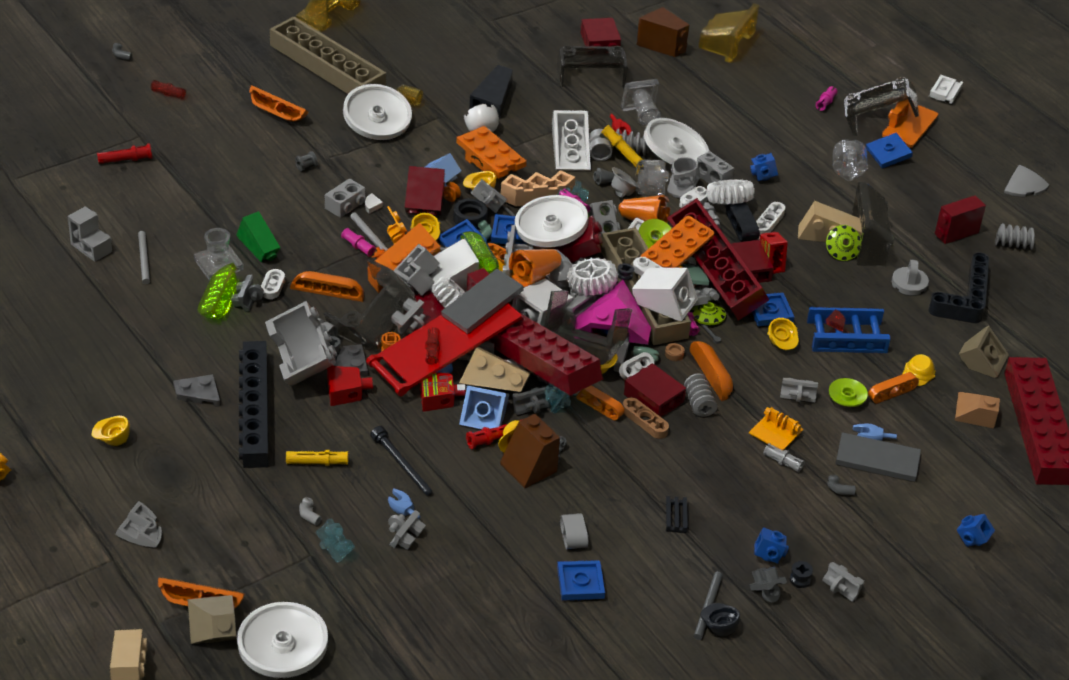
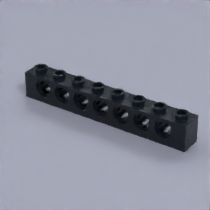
[239,341,268,468]

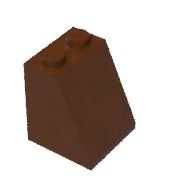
[636,7,689,57]
[500,414,560,488]

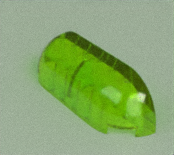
[460,231,499,274]
[197,263,239,319]

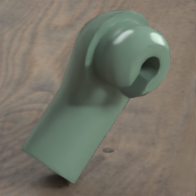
[478,220,492,240]
[633,346,660,363]

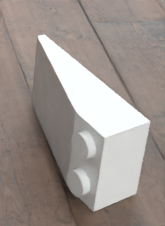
[552,110,591,171]

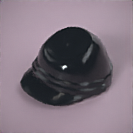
[700,603,740,637]

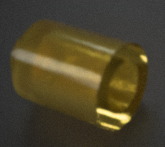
[397,84,423,106]

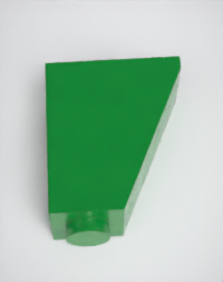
[236,211,280,262]

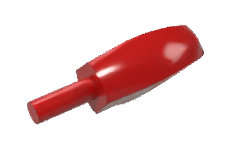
[610,114,632,135]

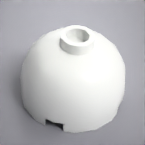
[464,104,499,132]

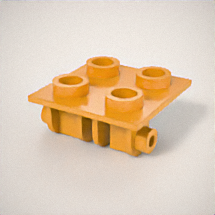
[387,206,408,244]
[749,407,803,451]

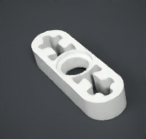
[756,202,785,237]

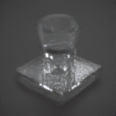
[621,79,661,125]
[194,228,244,281]

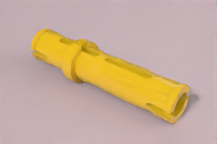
[601,125,645,169]
[286,450,348,466]

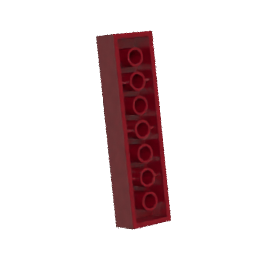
[667,198,769,321]
[490,313,603,396]
[1004,357,1069,485]

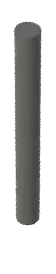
[694,571,723,640]

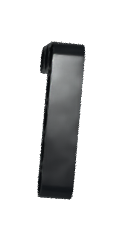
[928,252,989,323]

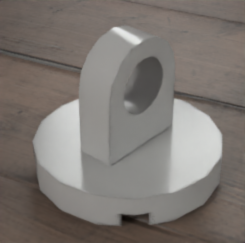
[891,260,929,295]

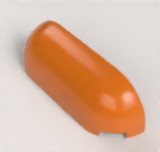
[249,85,309,122]
[290,271,364,302]
[690,341,733,401]
[158,578,245,609]

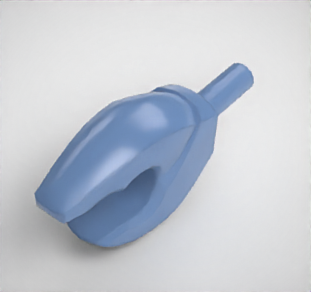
[853,423,897,441]
[388,489,421,520]

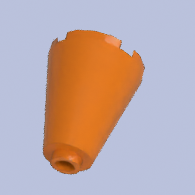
[618,195,670,223]
[509,249,562,287]

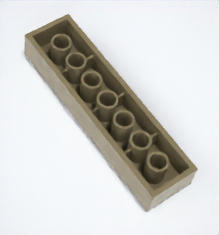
[270,17,386,94]
[601,227,691,345]

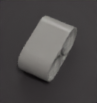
[560,513,588,550]

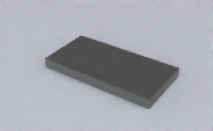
[441,269,524,334]
[836,432,921,482]

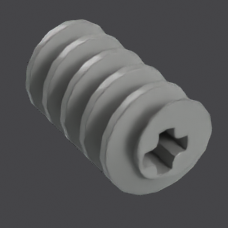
[612,129,648,156]
[995,223,1035,250]
[684,374,718,417]

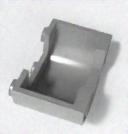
[265,301,337,386]

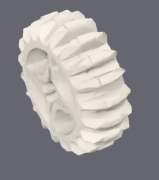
[706,179,755,204]
[567,257,618,297]
[431,276,466,308]

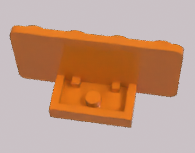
[882,96,938,148]
[641,216,714,268]

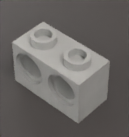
[697,151,734,184]
[325,178,365,218]
[588,200,620,237]

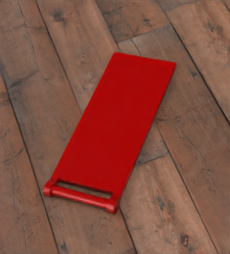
[366,303,522,396]

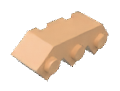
[501,170,575,206]

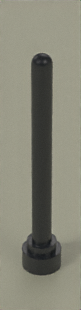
[370,426,432,496]

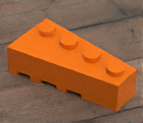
[368,223,440,293]

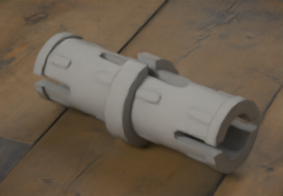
[763,443,805,472]

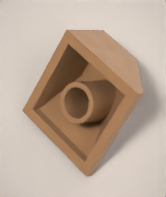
[955,392,1000,428]

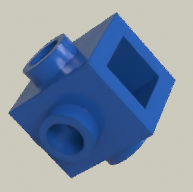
[750,153,778,181]
[957,514,995,546]
[754,527,789,564]

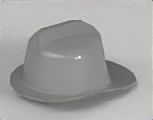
[611,167,640,198]

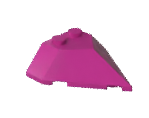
[572,280,651,345]

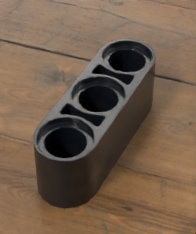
[726,202,760,241]

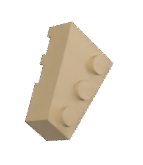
[798,201,863,245]
[459,347,531,392]
[110,629,147,680]

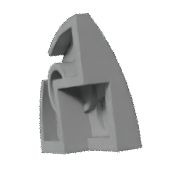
[1004,165,1049,197]
[115,501,162,547]

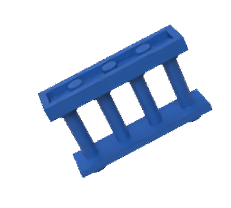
[807,307,890,353]

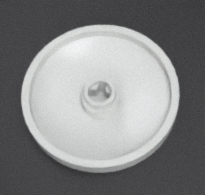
[343,84,412,140]
[644,118,709,164]
[515,195,588,247]
[237,602,328,678]

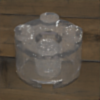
[832,139,868,181]
[635,160,669,195]

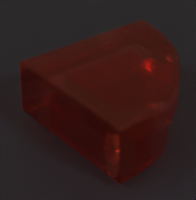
[825,309,845,332]

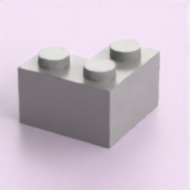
[68,206,112,262]
[393,244,440,295]

